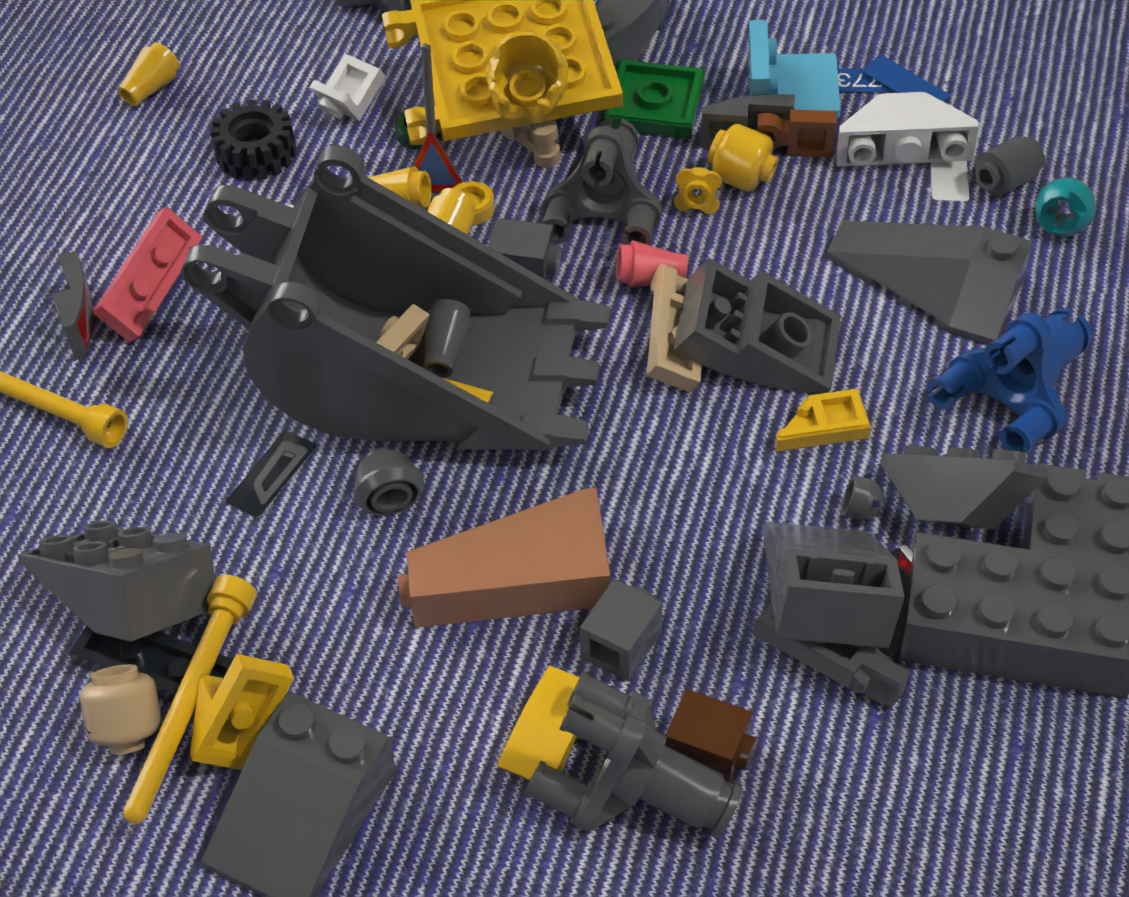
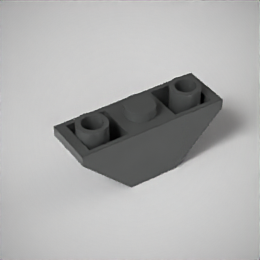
[881,445,1047,530]

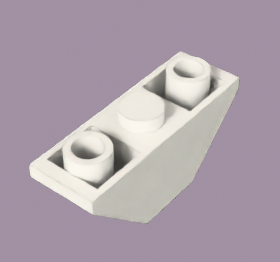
[836,92,979,167]

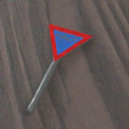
[413,44,464,193]

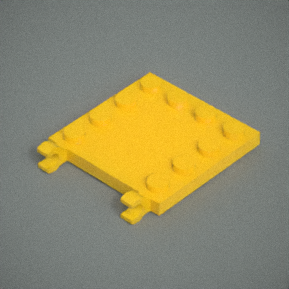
[382,0,623,145]

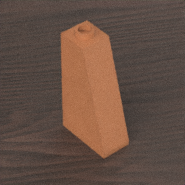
[398,487,610,628]

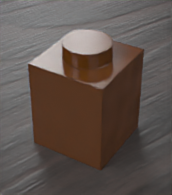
[665,689,758,783]

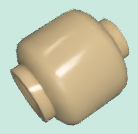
[79,664,162,755]

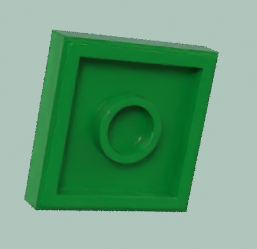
[604,59,705,139]

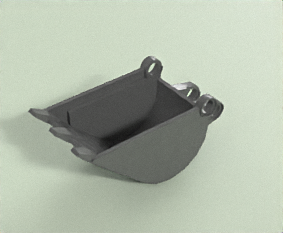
[181,145,611,450]

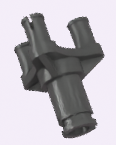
[542,118,662,245]
[524,671,743,839]

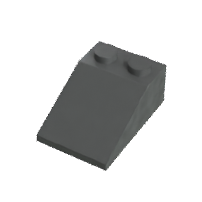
[201,691,396,897]

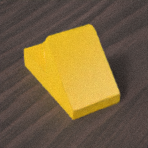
[190,654,295,770]

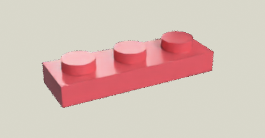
[92,206,202,342]

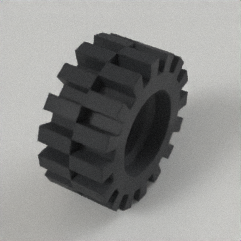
[210,99,296,181]

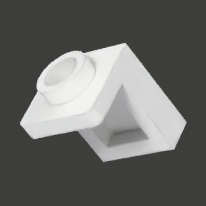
[309,54,386,121]

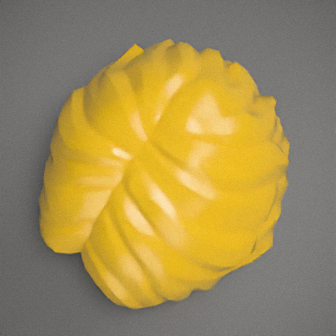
[485,31,569,123]

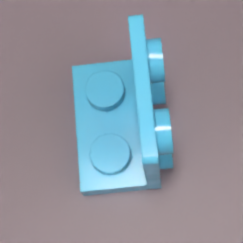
[748,20,841,119]

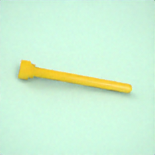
[0,371,128,448]
[124,575,257,824]

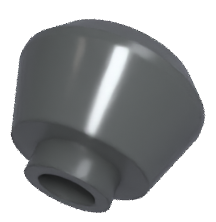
[353,448,424,516]

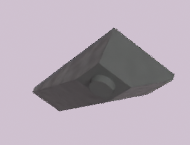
[826,220,1033,345]

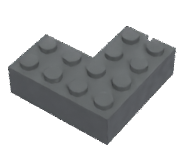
[899,463,1129,698]

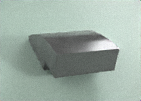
[673,258,841,394]

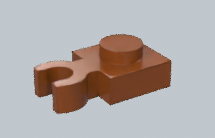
[757,109,836,157]

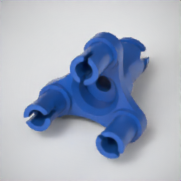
[926,308,1092,453]

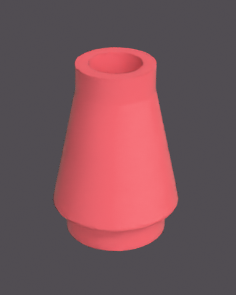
[616,240,688,288]

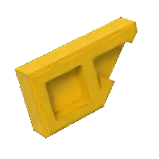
[775,388,871,452]

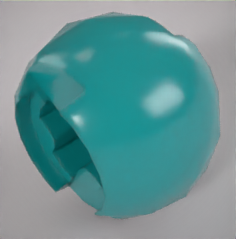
[1035,177,1096,237]

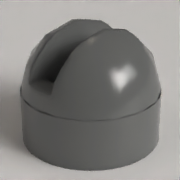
[841,475,885,520]

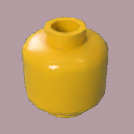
[707,124,779,192]

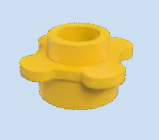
[674,167,722,214]

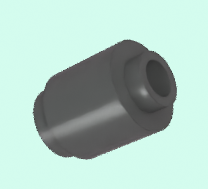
[975,136,1045,196]

